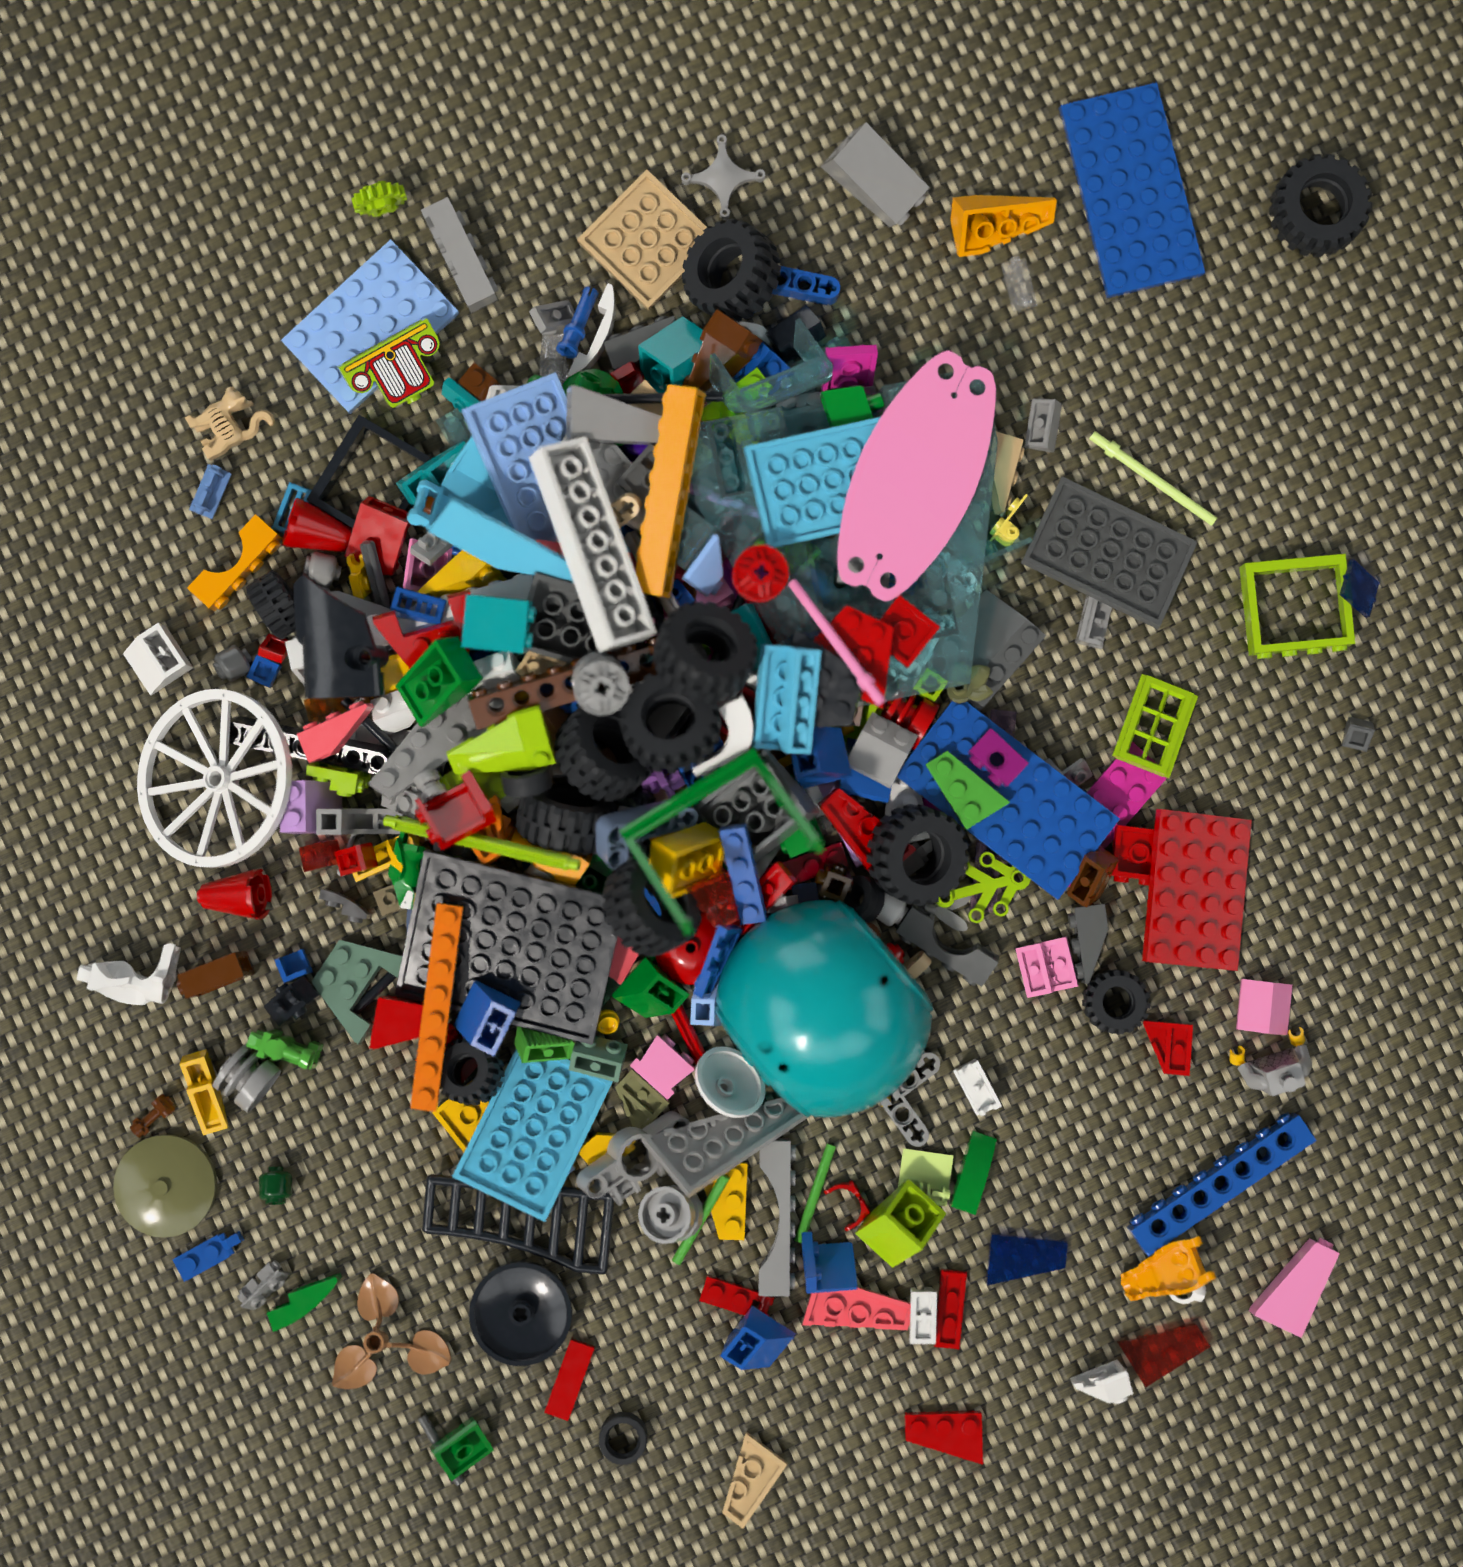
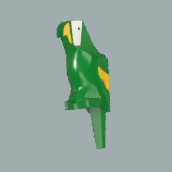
[388,816,426,910]

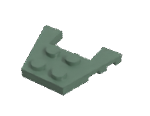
[312,940,402,1045]

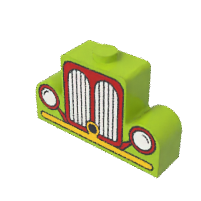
[337,318,439,408]

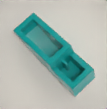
[396,441,466,505]

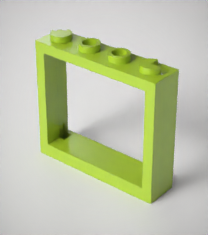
[1239,554,1355,659]

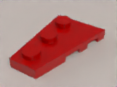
[904,1411,983,1465]

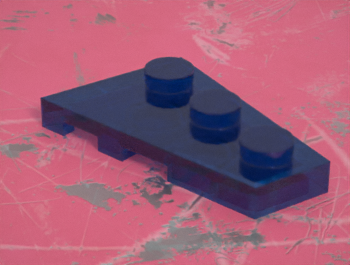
[986,1233,1068,1286]

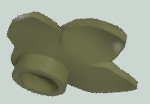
[947,661,993,703]

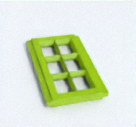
[1112,674,1198,778]

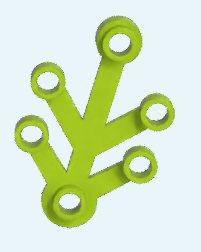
[936,852,1030,923]

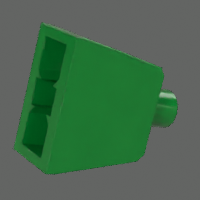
[820,386,884,428]

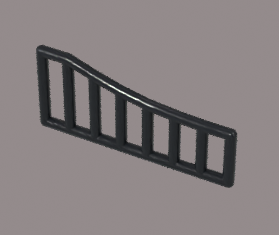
[422,1174,614,1275]

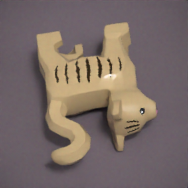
[185,387,275,461]

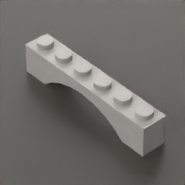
[759,1138,796,1296]

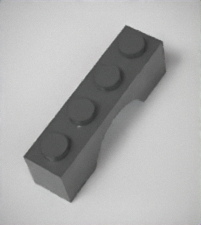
[896,904,999,987]

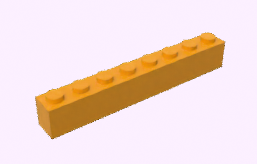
[635,385,706,599]

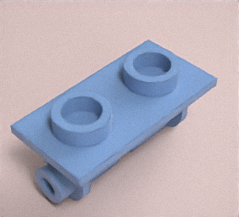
[189,464,232,520]

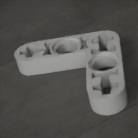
[879,1052,940,1147]

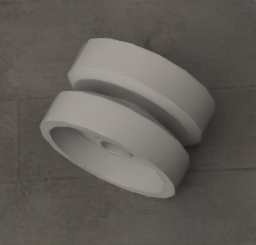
[638,1185,704,1244]

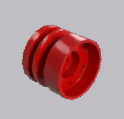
[732,545,789,604]
[881,684,940,751]

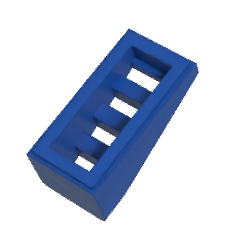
[390,587,447,625]

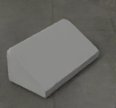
[1024,398,1062,452]

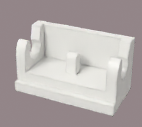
[953,1059,1002,1116]
[909,1287,937,1344]

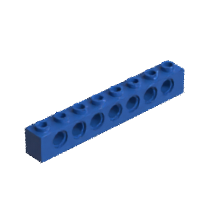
[1127,1112,1317,1257]

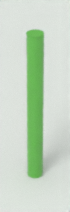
[794,1143,836,1243]
[672,1174,730,1265]

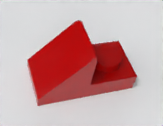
[335,842,378,876]

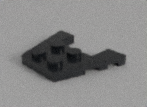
[791,630,862,727]

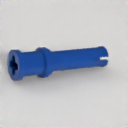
[556,287,599,358]

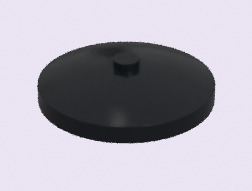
[469,1261,572,1366]

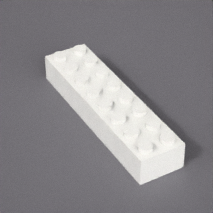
[529,436,657,654]

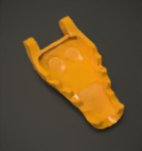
[1120,1236,1216,1301]

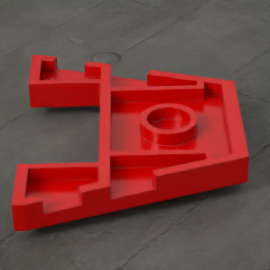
[372,589,471,669]
[814,605,894,709]

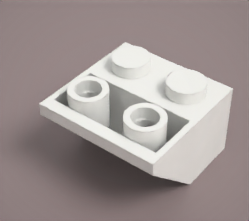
[123,623,193,696]

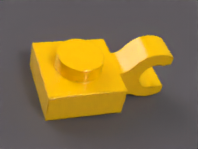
[347,554,371,599]

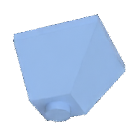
[682,534,723,597]

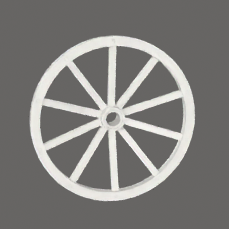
[137,689,292,868]

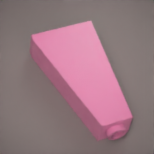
[1249,1238,1340,1338]

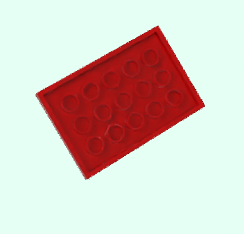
[1142,809,1252,971]

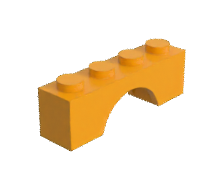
[187,514,283,611]

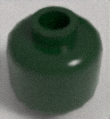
[259,1167,292,1205]

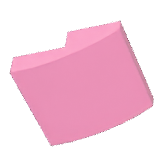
[1016,936,1079,998]

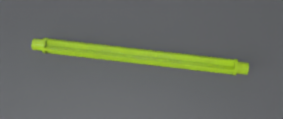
[383,815,581,871]

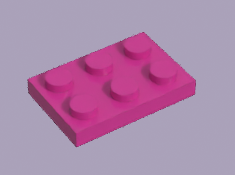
[821,345,878,392]

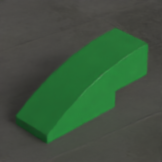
[949,1130,997,1215]
[267,1272,342,1332]

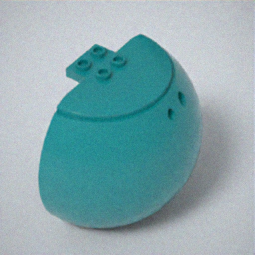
[715,900,934,1118]

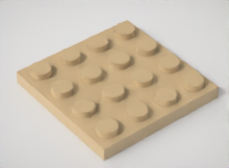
[577,169,707,311]

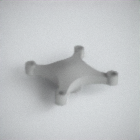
[681,134,765,220]

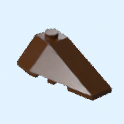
[682,309,763,403]

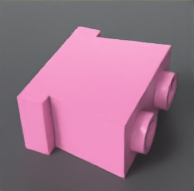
[630,1034,695,1100]

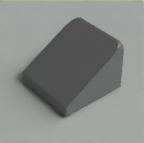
[1342,717,1375,752]

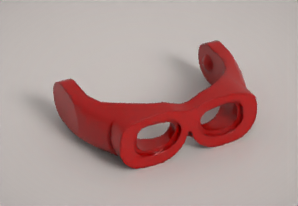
[824,1180,871,1231]

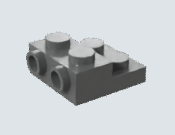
[616,443,655,510]

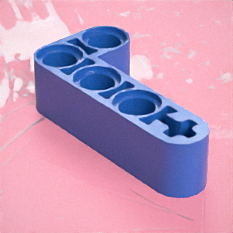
[754,266,840,313]

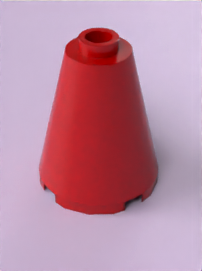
[282,498,352,552]
[197,869,272,920]

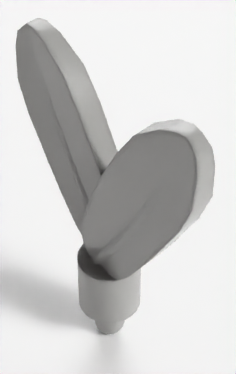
[922,896,971,931]

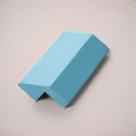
[751,644,821,754]

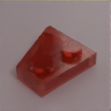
[685,870,739,928]

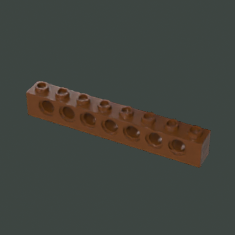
[468,635,658,730]

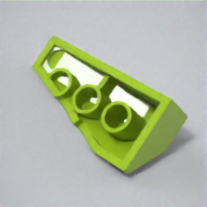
[447,705,556,774]

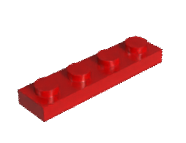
[721,861,797,942]

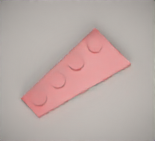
[802,1287,910,1330]

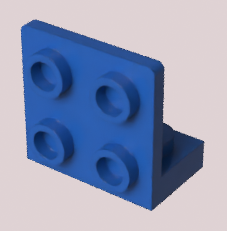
[802,1232,858,1294]

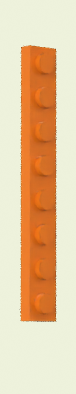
[410,903,464,1112]

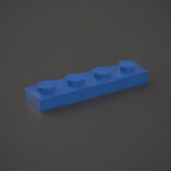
[719,824,767,925]

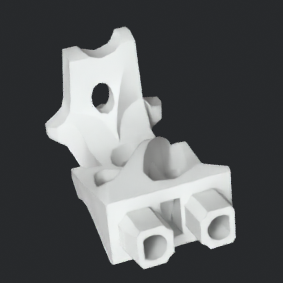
[77,943,181,1005]

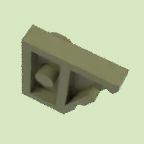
[615,1068,671,1129]

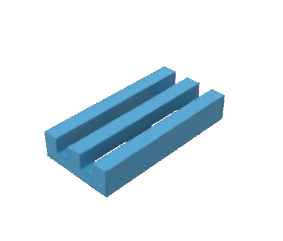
[272,482,312,534]

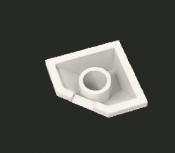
[1070,1360,1133,1404]

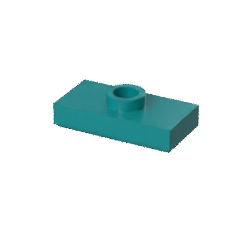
[441,377,481,413]

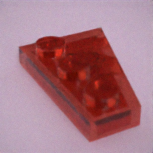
[1117,1323,1210,1388]

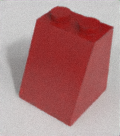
[369,995,424,1049]

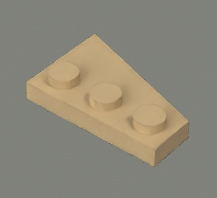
[722,1432,788,1529]

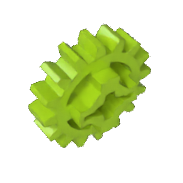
[351,181,407,217]

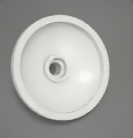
[695,1047,765,1118]

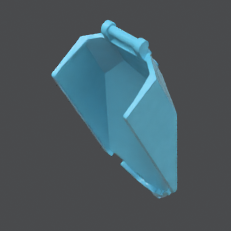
[407,436,631,583]

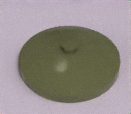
[113,1134,217,1238]

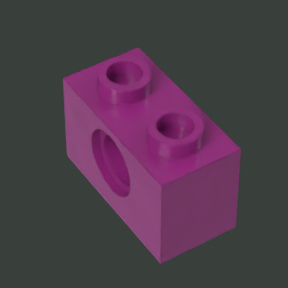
[968,728,1029,787]

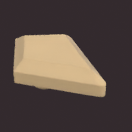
[515,651,566,676]

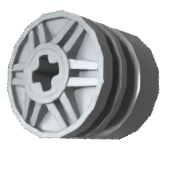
[571,652,629,715]
[212,1044,281,1113]

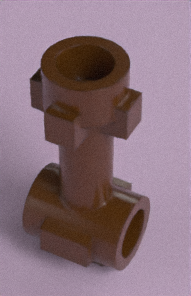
[130,1094,176,1138]

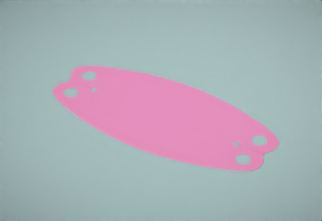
[837,351,996,601]

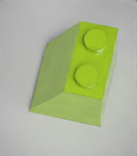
[855,1178,946,1268]

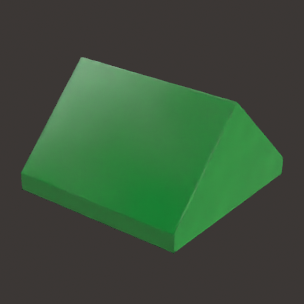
[429,1417,494,1481]

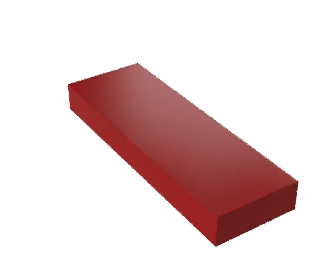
[933,1268,967,1350]
[544,1338,595,1421]

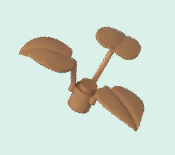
[332,1273,451,1389]

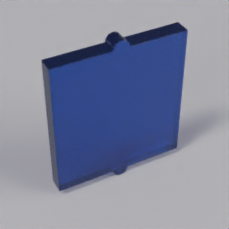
[1339,559,1380,618]

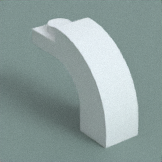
[692,692,753,778]

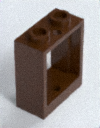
[177,951,255,999]

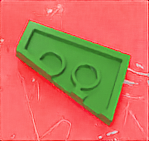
[925,751,1010,830]

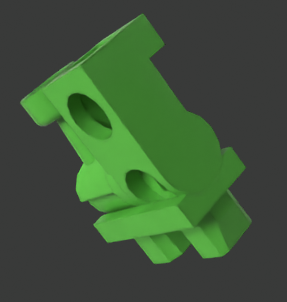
[246,1029,324,1070]

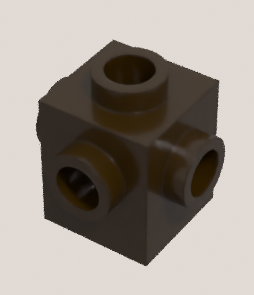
[815,862,853,901]

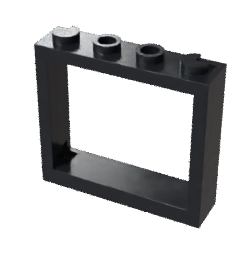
[306,415,432,529]

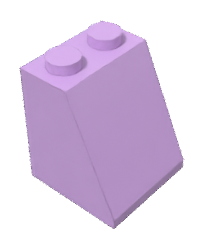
[280,780,343,834]

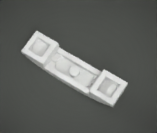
[568,283,616,377]

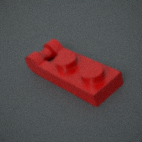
[699,1275,775,1316]

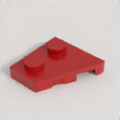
[1143,1020,1193,1076]

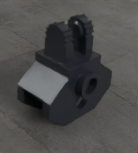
[264,975,321,1027]

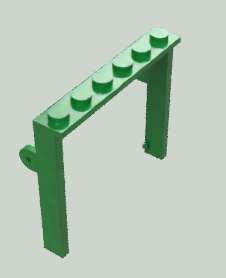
[619,748,824,936]

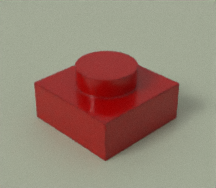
[258,633,289,664]

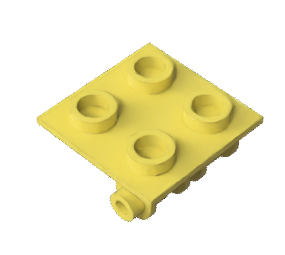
[989,494,1028,547]

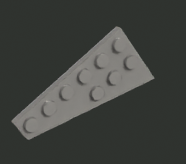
[369,694,504,800]

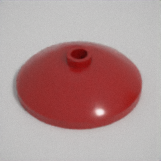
[655,910,723,985]

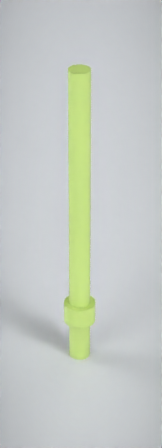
[1089,431,1217,526]

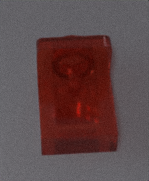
[299,839,340,872]

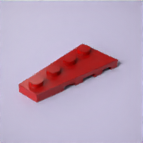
[817,788,917,879]

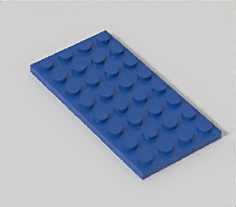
[1059,83,1205,298]
[897,701,1120,900]

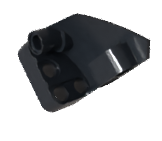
[293,574,389,698]

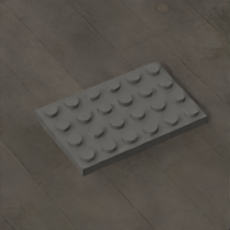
[1021,476,1197,629]

